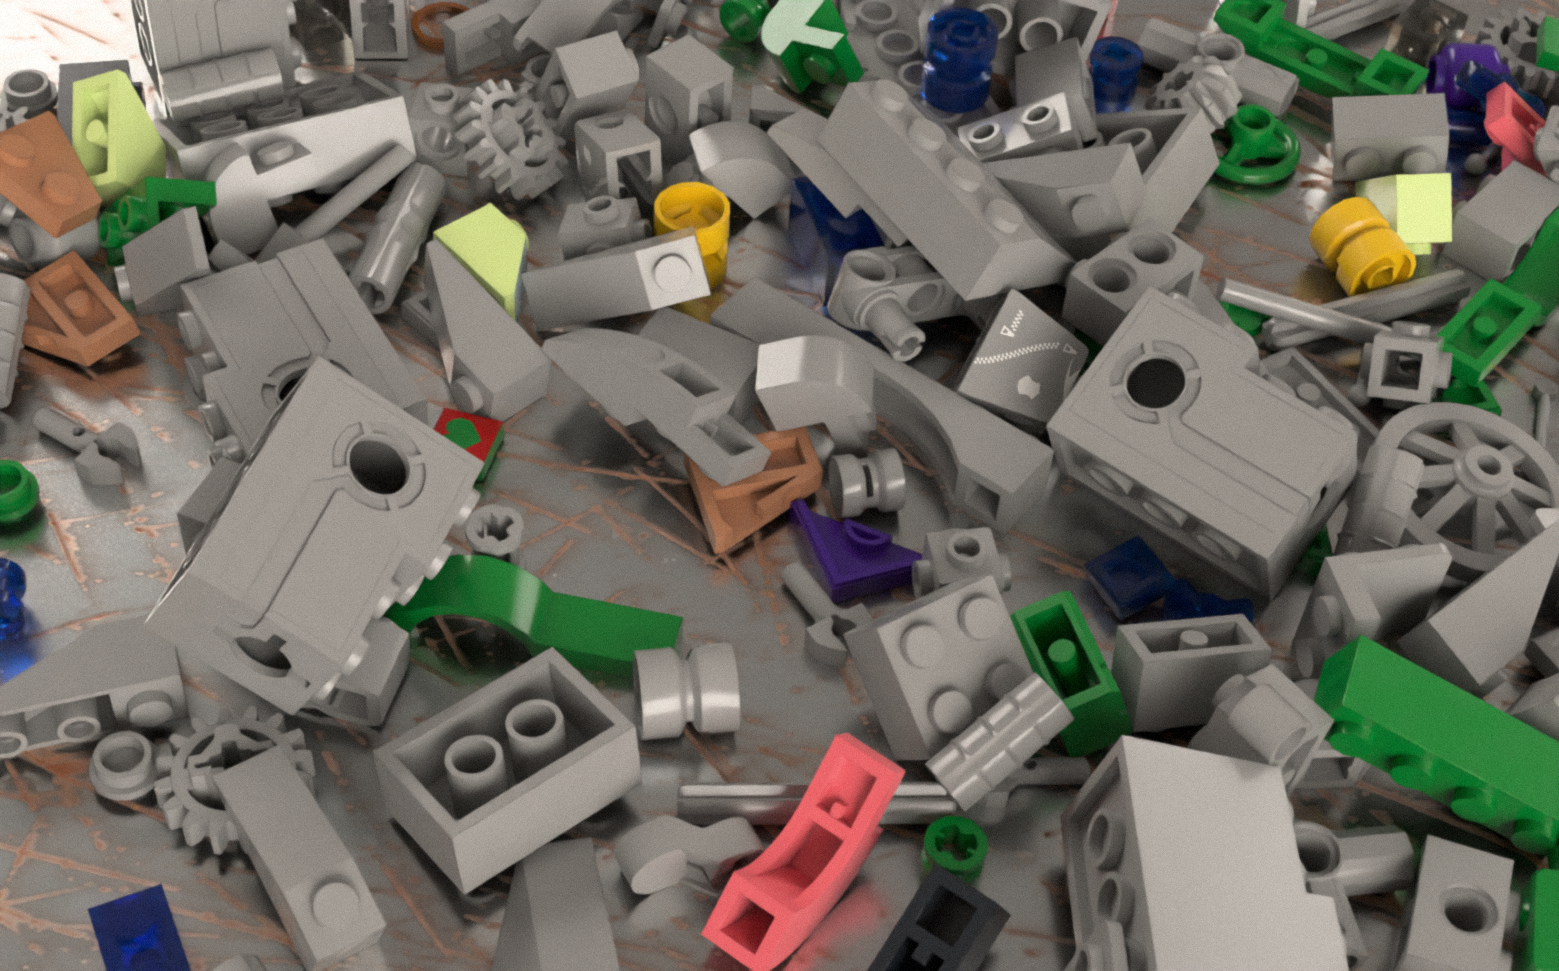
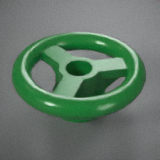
[1214,104,1301,185]

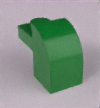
[761,0,864,94]

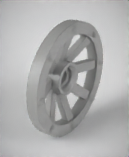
[1371,402,1559,583]

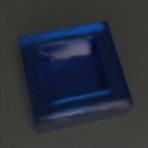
[1084,535,1175,621]

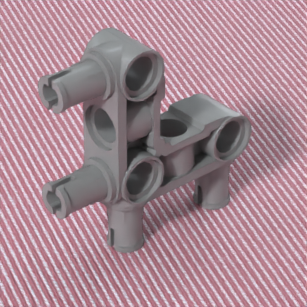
[828,213,1001,362]

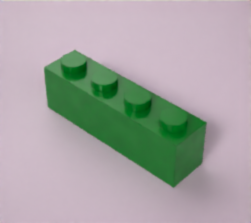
[1313,635,1559,857]

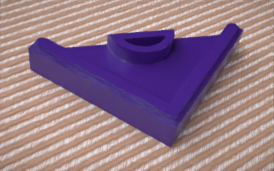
[789,499,922,603]

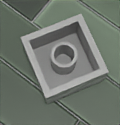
[843,574,1033,760]

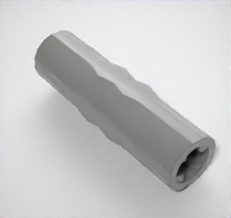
[348,163,446,314]

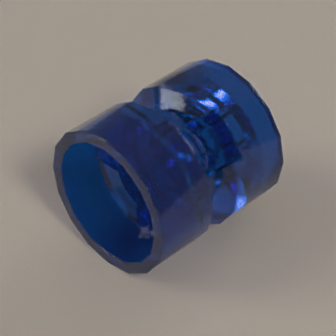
[920,7,998,113]

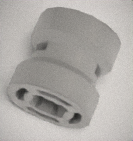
[828,448,906,518]

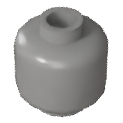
[8,207,101,270]

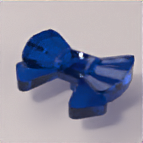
[1160,578,1254,624]

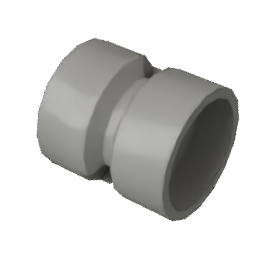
[632,642,740,741]

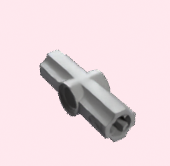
[1134,17,1300,120]

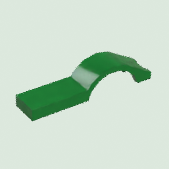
[1436,207,1559,388]
[382,554,683,679]

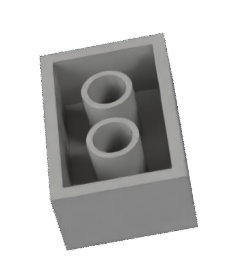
[918,0,1112,78]
[372,647,643,895]

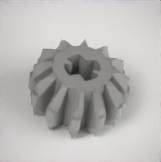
[1144,55,1242,134]

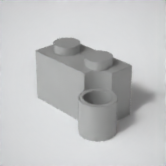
[1187,664,1334,799]

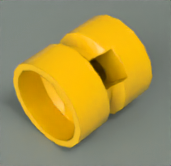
[654,182,730,290]
[1309,197,1416,297]

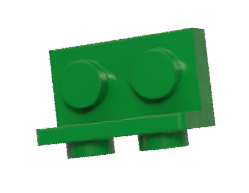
[98,177,217,266]

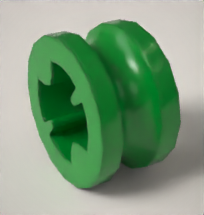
[719,0,771,43]
[920,816,988,886]

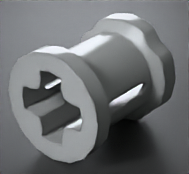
[465,504,526,570]

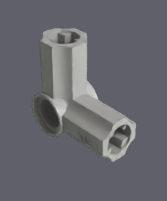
[1293,821,1414,971]

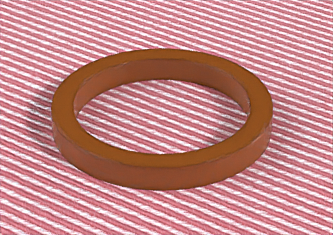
[411,2,470,49]

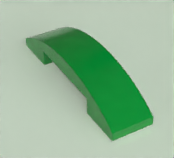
[1213,0,1430,99]

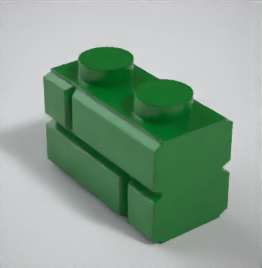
[1010,591,1134,757]

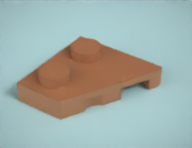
[0,111,102,239]
[22,250,141,367]
[683,426,823,554]

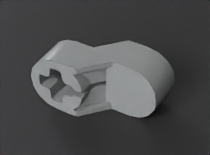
[613,814,766,897]

